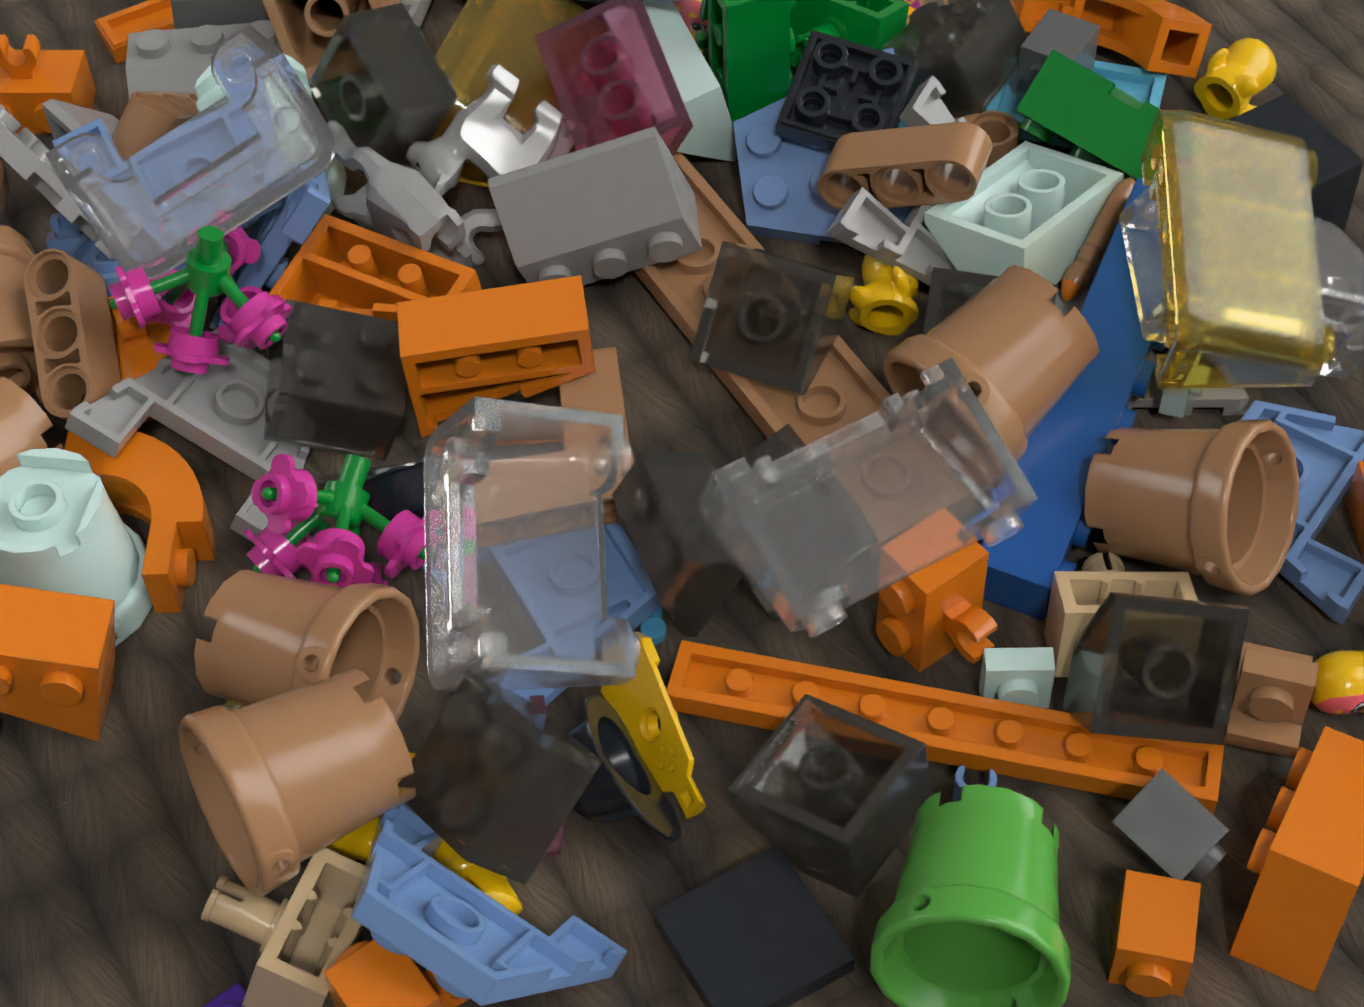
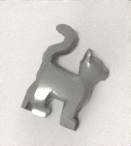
[406,64,581,267]
[323,120,474,269]

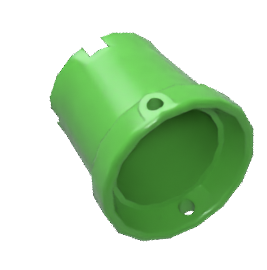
[869,784,1071,1007]

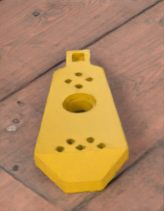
[600,632,706,819]

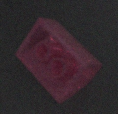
[534,0,693,156]

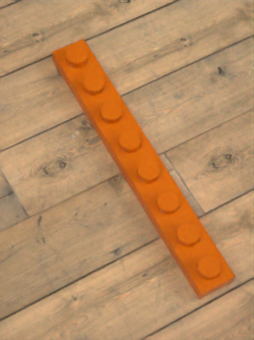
[666,640,1225,815]

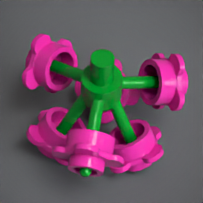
[108,210,293,376]
[243,454,439,587]

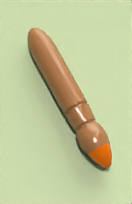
[1060,177,1135,302]

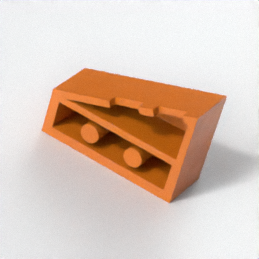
[269,214,482,352]
[396,275,596,438]
[0,584,115,742]
[1229,726,1364,992]

